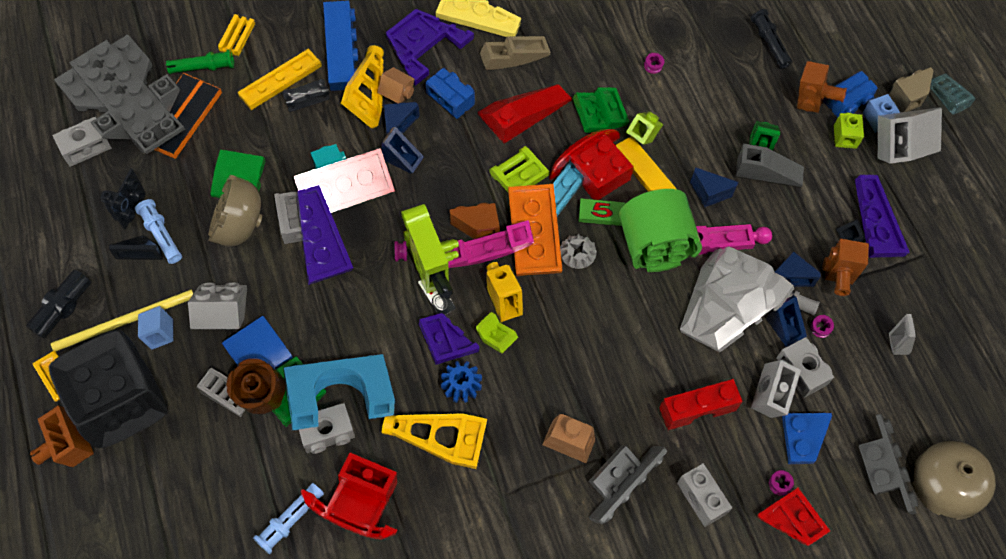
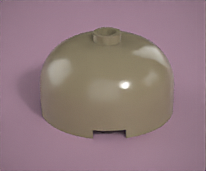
[208,175,263,246]
[912,441,996,520]

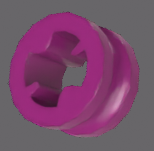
[644,53,664,74]
[395,241,407,262]
[810,315,834,338]
[769,470,794,496]

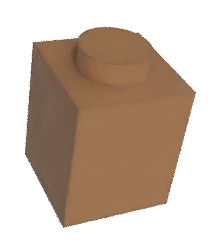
[377,67,415,103]

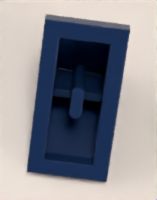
[384,102,419,135]
[381,127,424,174]
[690,167,738,207]
[775,252,821,287]
[766,295,807,347]

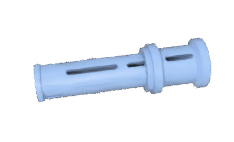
[135,199,182,264]
[253,483,324,554]

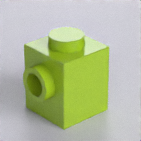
[626,112,663,144]
[834,113,864,149]

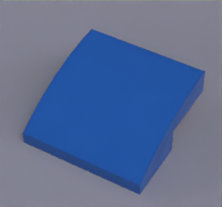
[222,316,293,369]

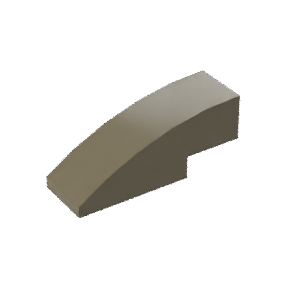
[480,36,551,70]

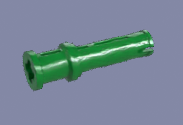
[166,49,235,74]

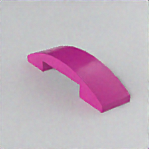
[445,220,535,268]

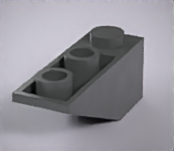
[736,144,804,187]

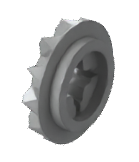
[560,234,597,269]

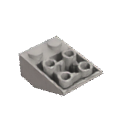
[878,108,942,163]

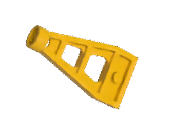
[341,45,384,129]
[382,414,487,469]

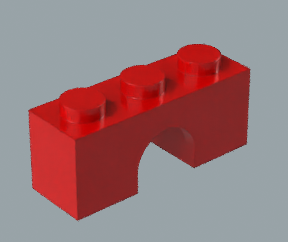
[659,379,743,430]

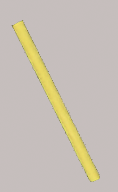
[51,289,194,351]

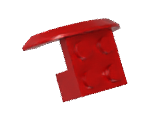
[549,129,634,200]
[301,453,397,539]

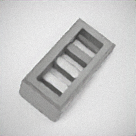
[889,314,916,355]
[197,368,245,417]

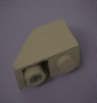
[889,67,934,112]

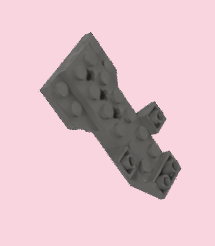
[54,35,185,154]

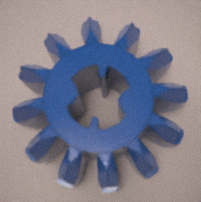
[441,361,482,403]

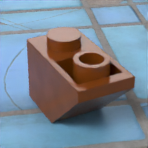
[450,203,500,239]

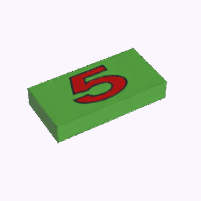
[579,199,625,226]

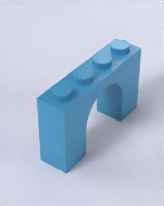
[284,354,395,430]

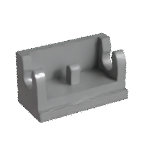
[274,192,302,244]

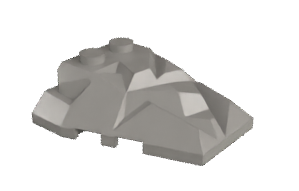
[680,246,794,353]

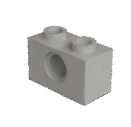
[52,117,112,167]
[776,337,834,398]
[751,360,801,418]
[299,403,355,454]
[677,463,732,527]

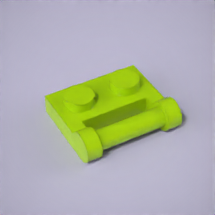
[489,146,549,192]

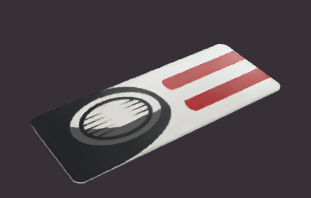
[419,281,456,315]

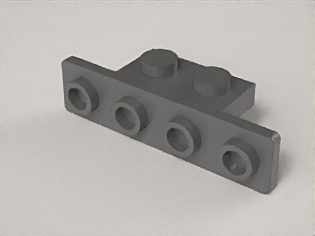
[859,414,919,515]
[589,445,667,524]

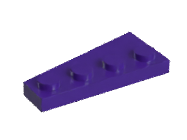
[855,175,910,258]
[296,185,353,285]

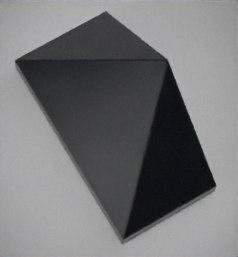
[109,235,163,260]

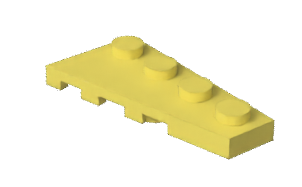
[436,0,521,37]

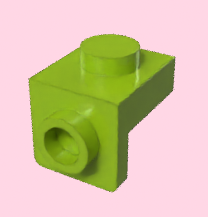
[476,312,518,354]

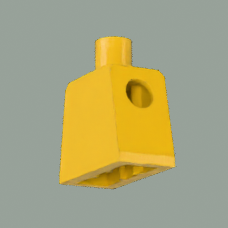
[486,262,523,322]

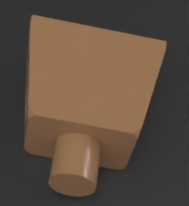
[542,414,595,463]

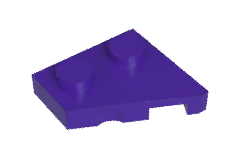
[419,313,480,365]

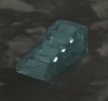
[930,73,976,115]

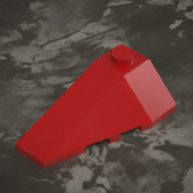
[478,84,572,144]

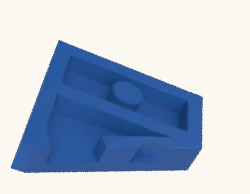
[782,413,832,464]

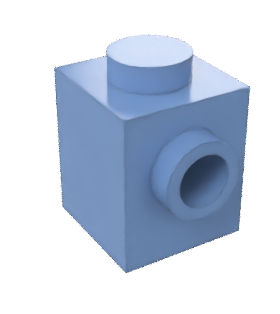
[863,94,900,133]
[138,306,173,350]

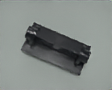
[282,78,330,112]

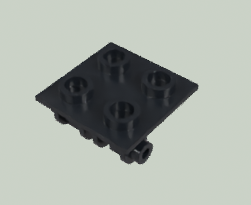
[100,168,145,230]

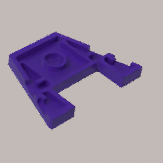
[386,9,474,86]

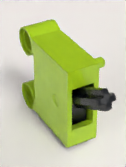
[401,204,459,300]

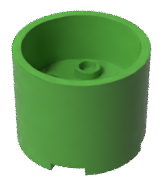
[619,189,702,272]

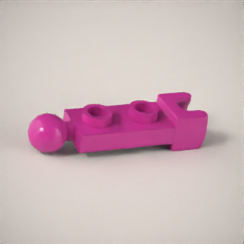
[696,224,772,255]

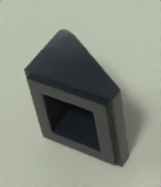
[836,219,866,243]

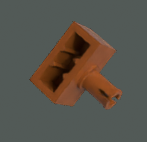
[797,61,847,113]
[822,239,869,296]
[30,405,94,467]

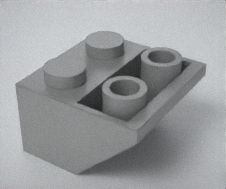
[188,282,247,329]

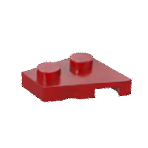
[757,488,830,546]

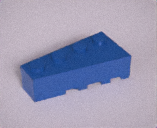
[323,1,359,91]

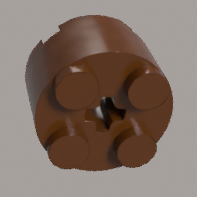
[226,358,285,414]

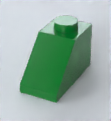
[749,121,780,151]

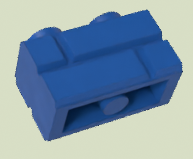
[426,68,475,119]
[824,71,877,117]

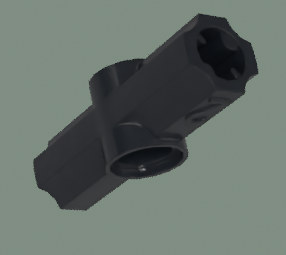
[26,270,92,339]

